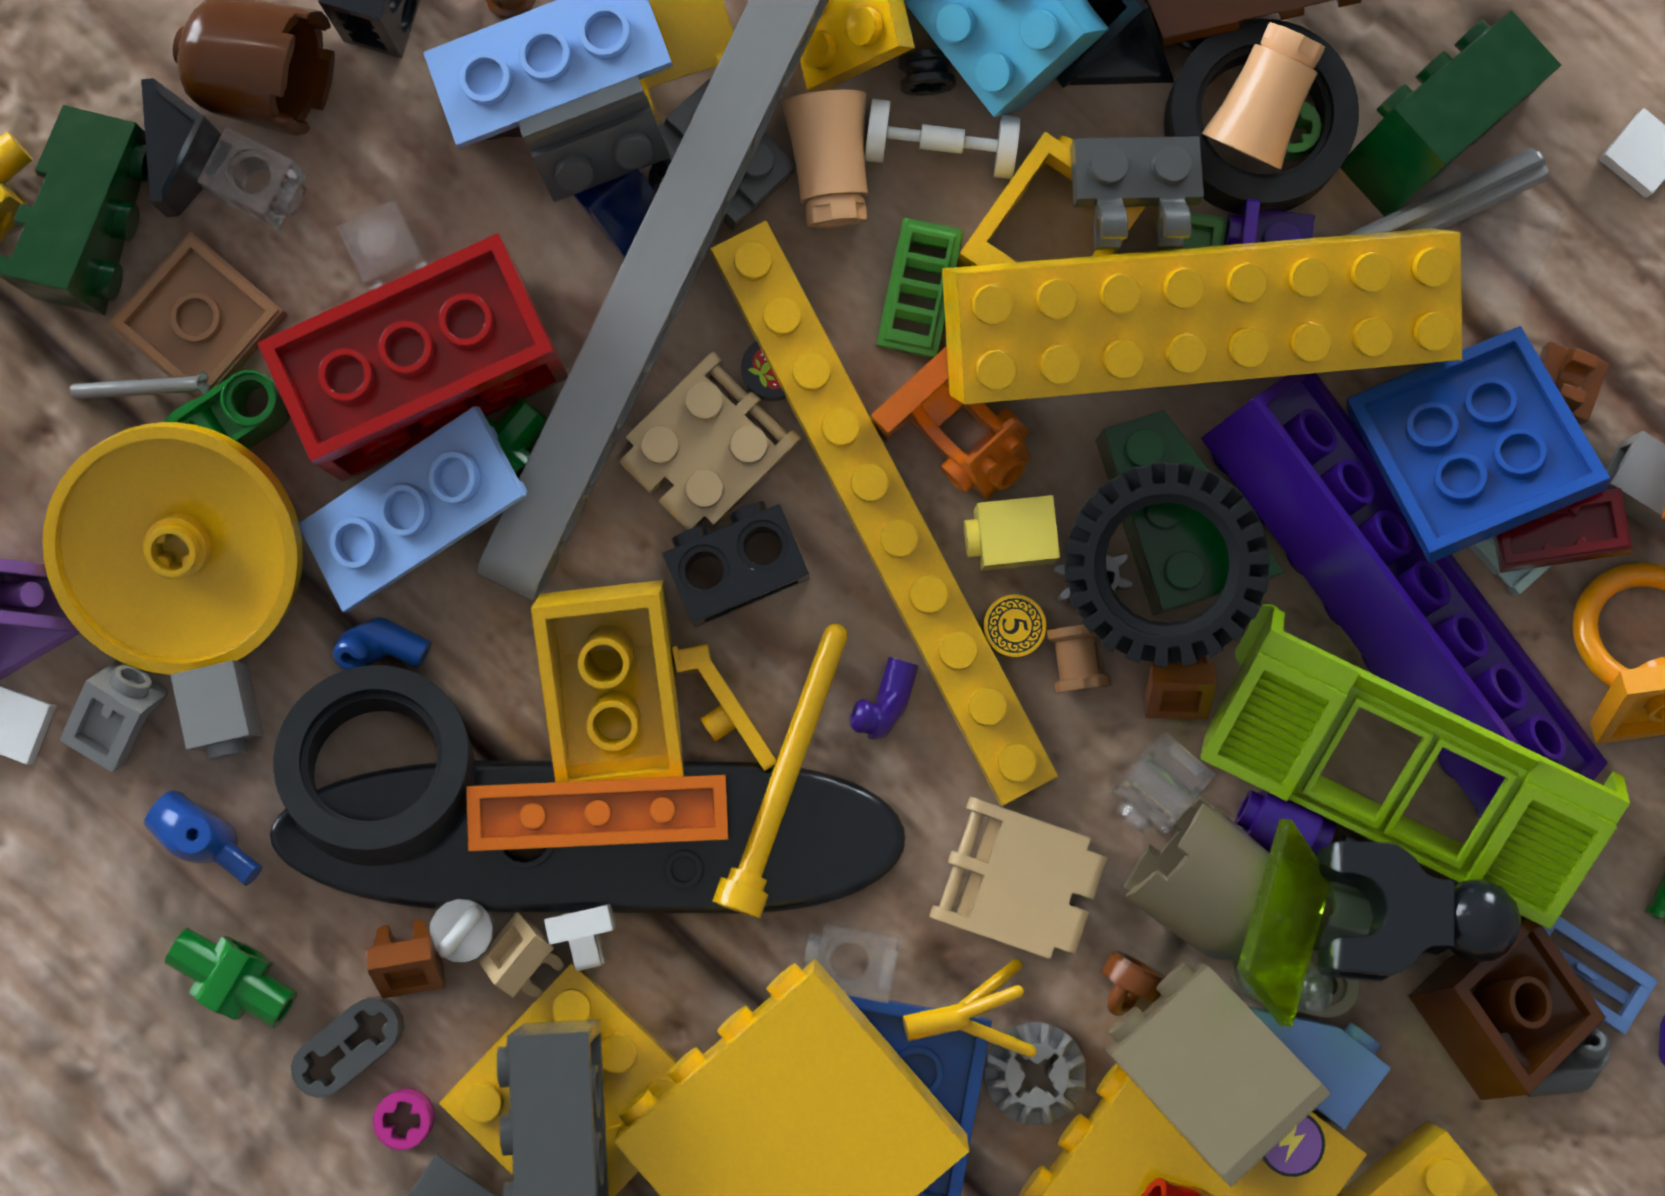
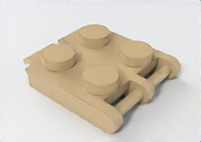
[619,351,802,530]
[929,797,1108,959]

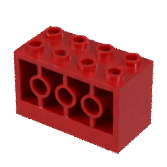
[257,233,568,482]

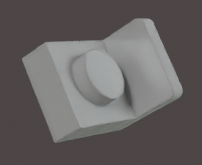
[59,661,168,773]

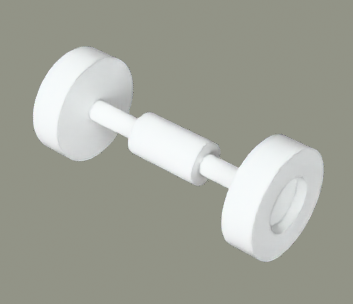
[865,99,1021,179]

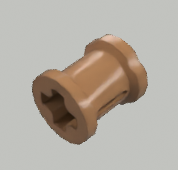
[1047,624,1111,693]

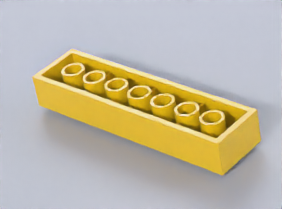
[942,228,1462,405]

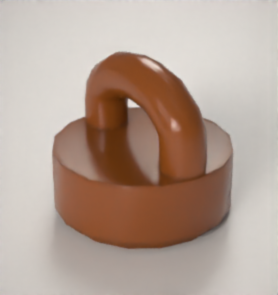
[1101,951,1165,1016]

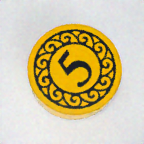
[982,594,1046,658]

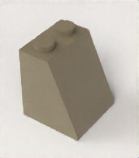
[1104,961,1331,1187]

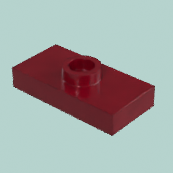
[1494,488,1633,573]

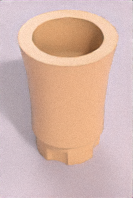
[1201,22,1325,170]
[780,89,868,229]

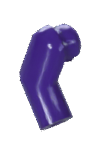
[850,657,919,740]

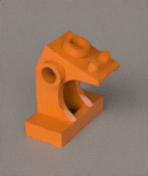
[871,346,1032,501]

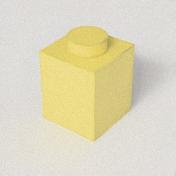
[964,495,1060,572]

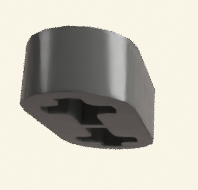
[291,996,404,1098]

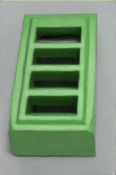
[876,218,964,359]

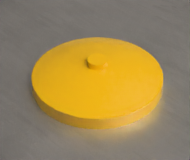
[42,422,303,675]

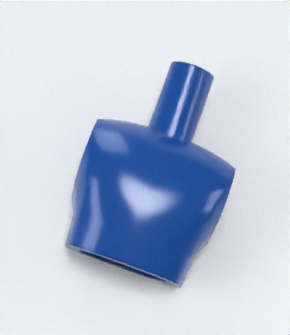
[144,790,262,886]

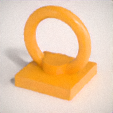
[1572,562,1665,744]

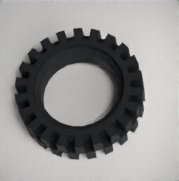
[1064,461,1270,667]

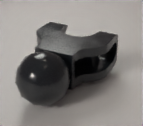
[1317,841,1521,982]

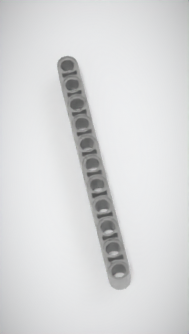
[477,0,828,602]

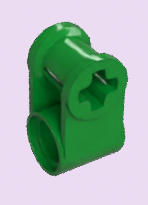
[164,370,290,449]

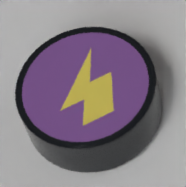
[1262,1115,1325,1177]

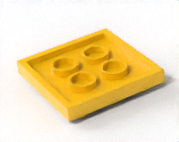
[439,962,678,1196]

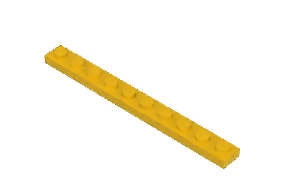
[710,221,1058,806]

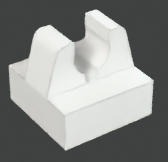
[544,904,618,971]

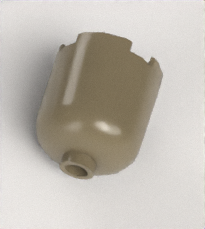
[1124,796,1288,960]

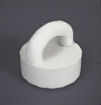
[429,899,495,962]

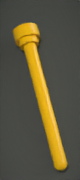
[712,624,848,919]

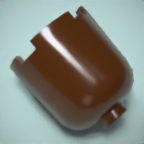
[173,0,335,136]

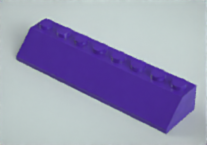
[1201,373,1608,819]

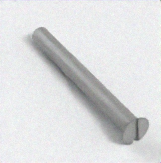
[70,371,210,399]

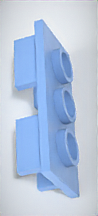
[423,0,673,149]
[299,406,528,612]

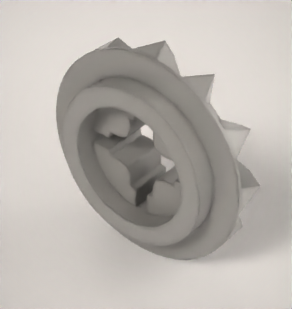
[984,1022,1086,1125]

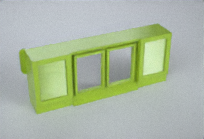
[1200,604,1630,930]

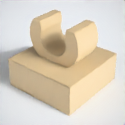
[477,912,564,998]

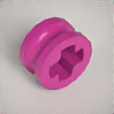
[373,1088,435,1150]

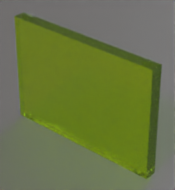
[1237,819,1331,1027]

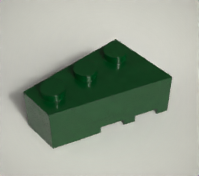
[1340,10,1562,217]
[0,105,148,316]

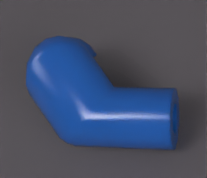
[333,617,432,670]

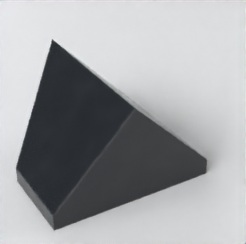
[1056,0,1174,88]
[141,78,236,217]

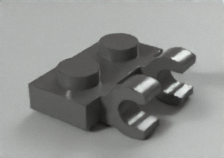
[1070,136,1204,250]

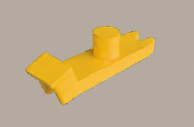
[672,643,777,771]

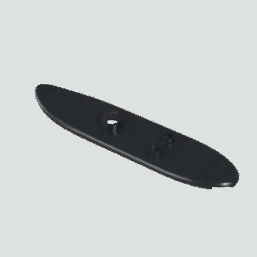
[270,760,905,914]

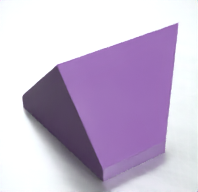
[0,558,80,680]

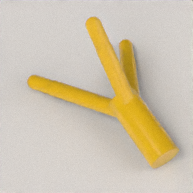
[903,959,1037,1057]

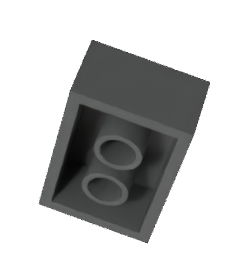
[497,1019,609,1196]

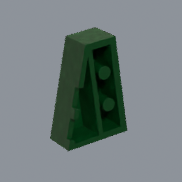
[1095,410,1285,616]

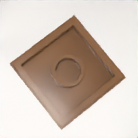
[108,231,288,399]

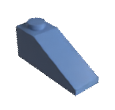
[1247,1005,1391,1130]

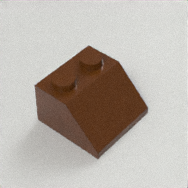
[1408,916,1606,1100]

